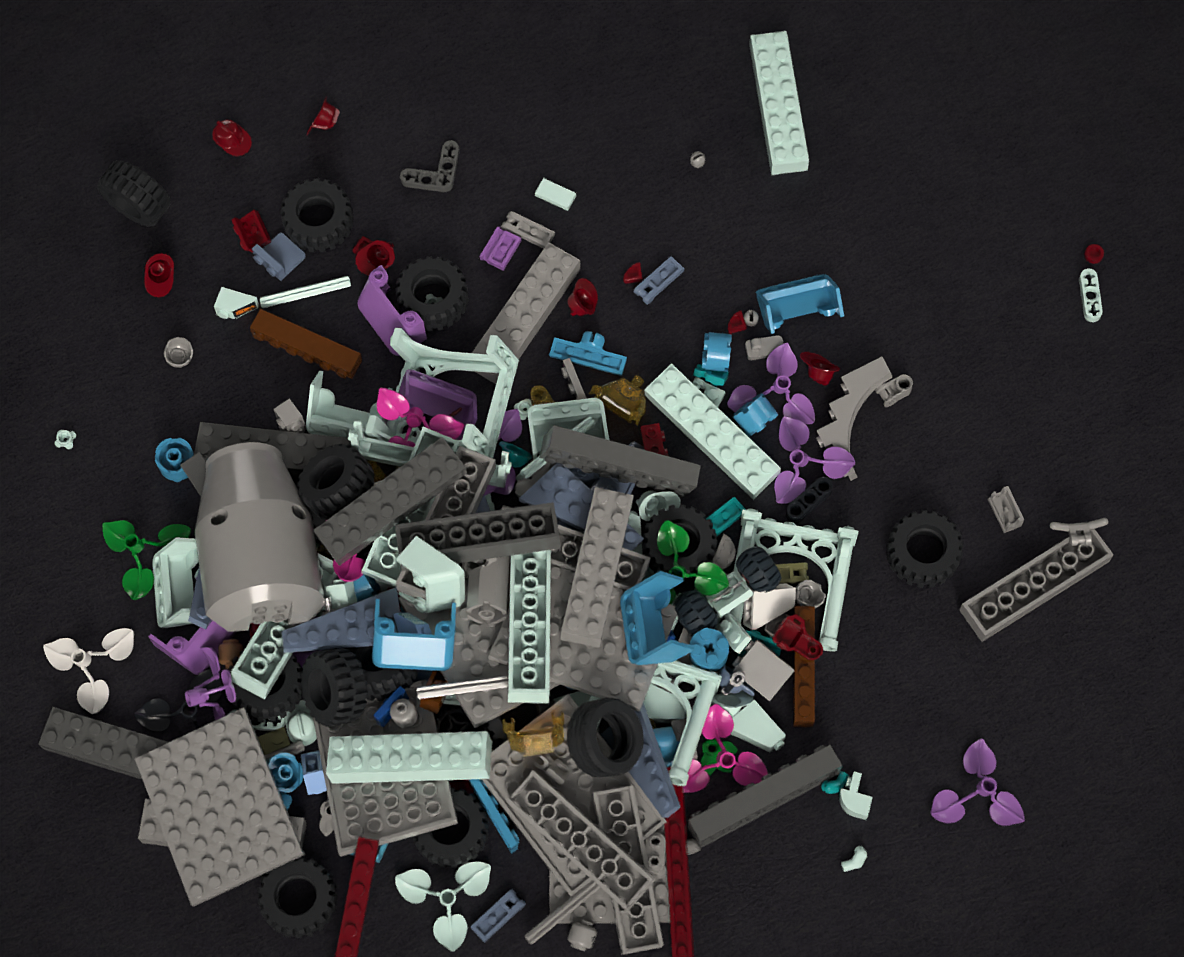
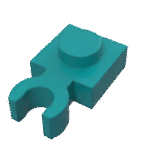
[693,364,729,386]

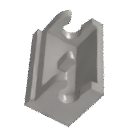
[988,486,1024,533]

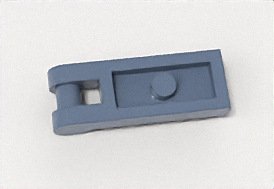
[634,256,684,305]
[471,889,526,943]

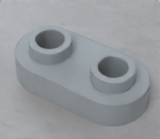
[645,832,666,874]

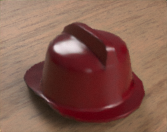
[307,97,340,135]
[212,120,252,156]
[356,240,395,275]
[144,253,174,297]
[567,278,598,316]
[800,352,840,386]

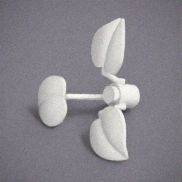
[43,628,134,714]

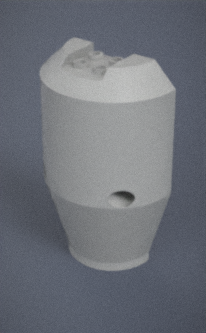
[195,442,325,632]

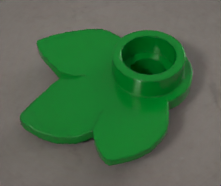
[701,739,738,775]

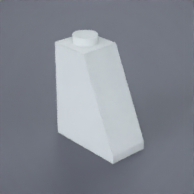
[743,583,796,630]

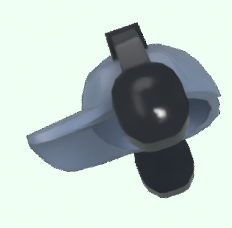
[718,664,755,697]

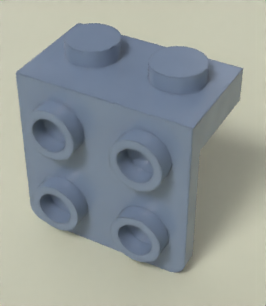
[252,233,306,281]

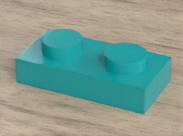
[706,497,746,536]

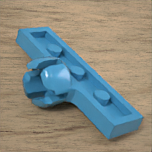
[549,331,627,376]

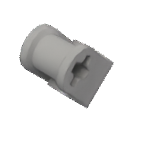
[875,374,913,407]

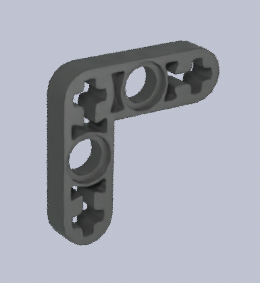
[400,141,459,192]

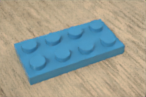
[469,779,519,853]

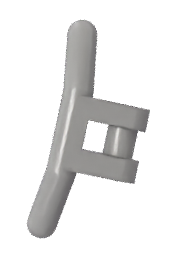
[1050,518,1108,546]

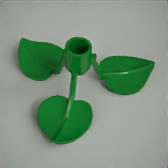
[103,520,191,600]
[657,520,729,604]

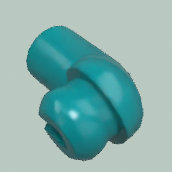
[821,771,849,794]

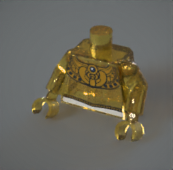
[589,375,646,425]
[503,711,565,756]

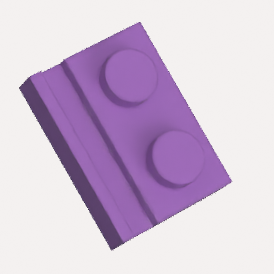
[480,226,521,271]

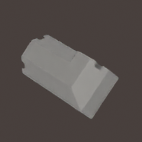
[462,556,510,624]

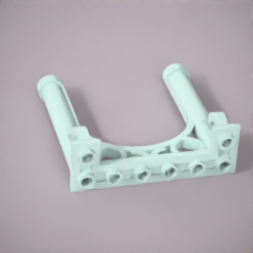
[722,509,858,651]
[589,660,722,786]

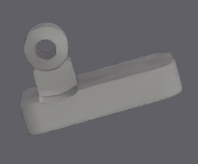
[745,335,784,360]

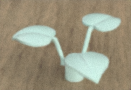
[395,862,491,951]

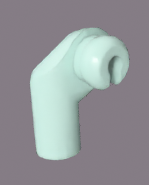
[841,846,867,872]

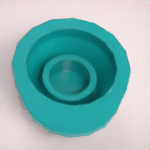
[499,441,532,468]

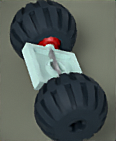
[673,547,781,637]

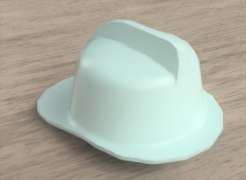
[636,491,680,521]
[711,691,753,718]
[285,700,317,746]

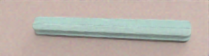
[259,276,351,308]
[520,417,595,479]

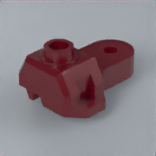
[772,614,823,660]

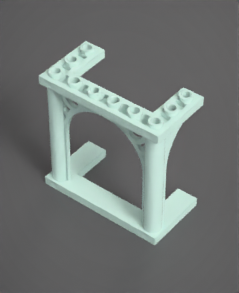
[365,328,519,458]

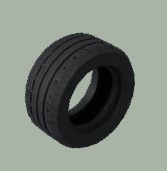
[567,698,644,778]

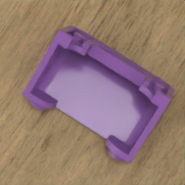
[358,265,427,356]

